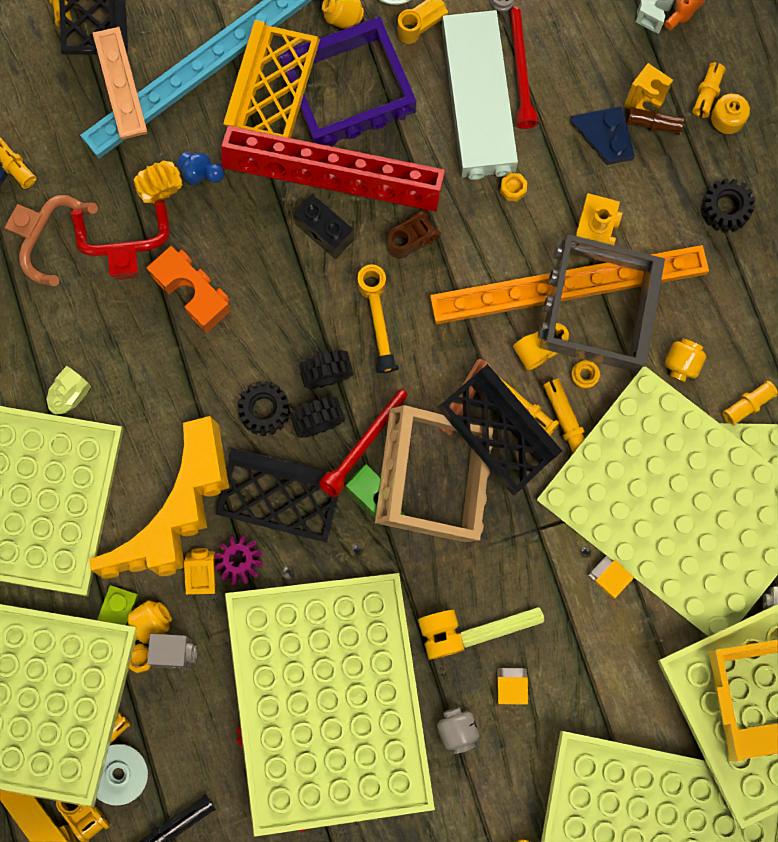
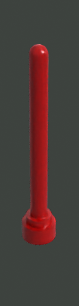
[510,7,538,129]
[319,389,408,497]

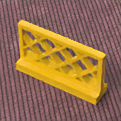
[223,20,320,138]

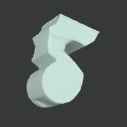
[636,0,675,34]

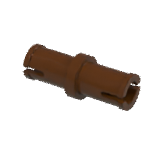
[626,106,684,135]

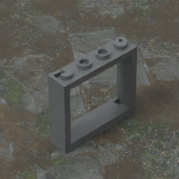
[538,234,665,372]

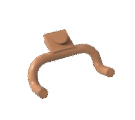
[5,195,98,286]

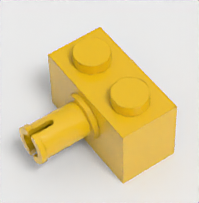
[575,193,622,261]

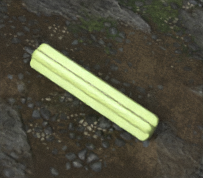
[460,608,544,648]

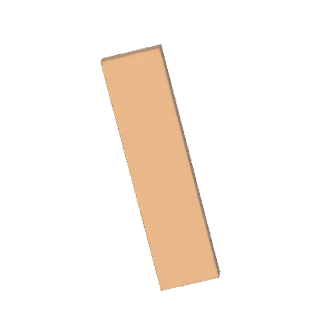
[93,27,147,140]

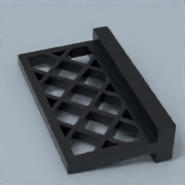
[59,0,128,55]
[437,364,562,496]
[216,447,339,543]

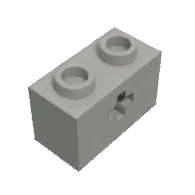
[147,634,197,670]

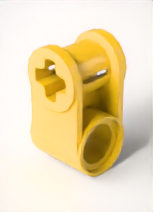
[513,323,569,371]
[56,801,110,842]

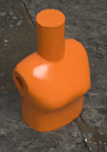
[664,0,706,30]

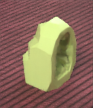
[46,366,91,415]

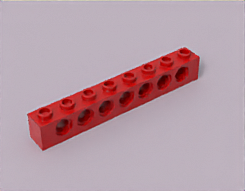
[221,126,445,212]

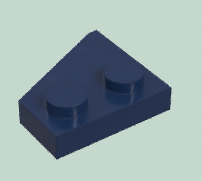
[570,106,635,165]

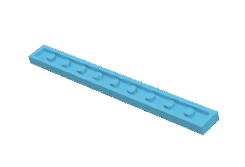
[80,0,312,159]

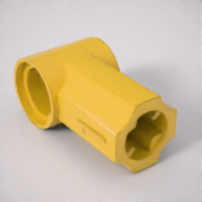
[396,0,448,44]

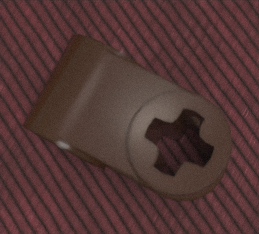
[387,210,441,259]

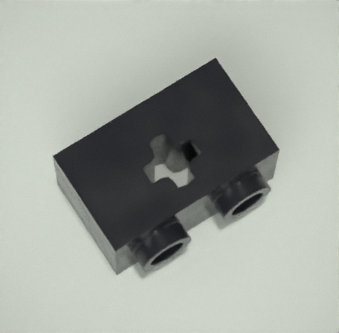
[293,194,354,259]

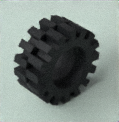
[701,178,755,233]
[299,350,354,389]
[237,381,290,436]
[289,396,345,438]

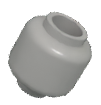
[437,707,480,754]

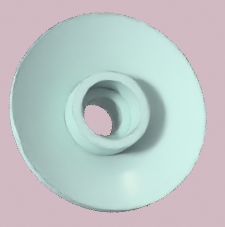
[97,744,148,805]

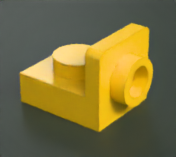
[184,548,216,595]

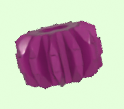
[214,536,264,585]

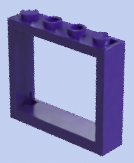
[279,17,416,147]

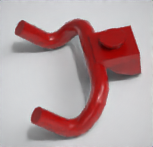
[71,200,170,280]

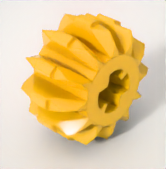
[134,161,183,204]

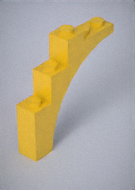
[89,416,229,579]

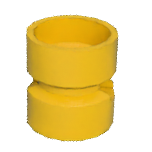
[418,610,465,660]

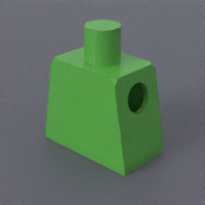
[343,464,405,519]

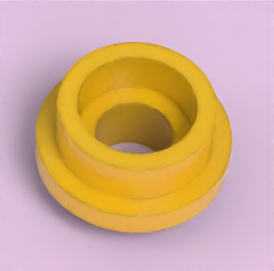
[571,360,600,389]

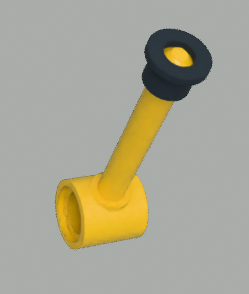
[358,264,399,374]

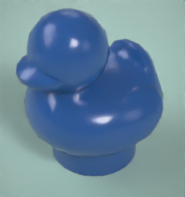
[177,152,225,185]

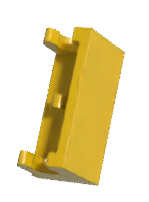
[624,63,673,111]

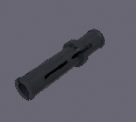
[139,794,216,842]

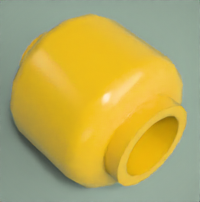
[322,0,364,29]
[711,93,750,134]
[664,338,707,382]
[127,600,172,644]

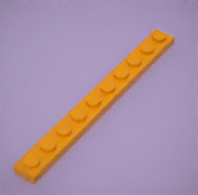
[430,245,709,325]

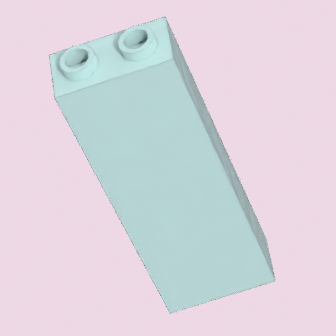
[442,10,518,180]

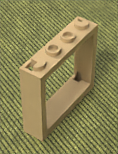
[375,405,493,542]

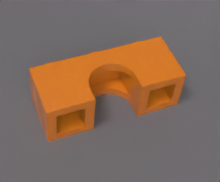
[147,246,231,334]

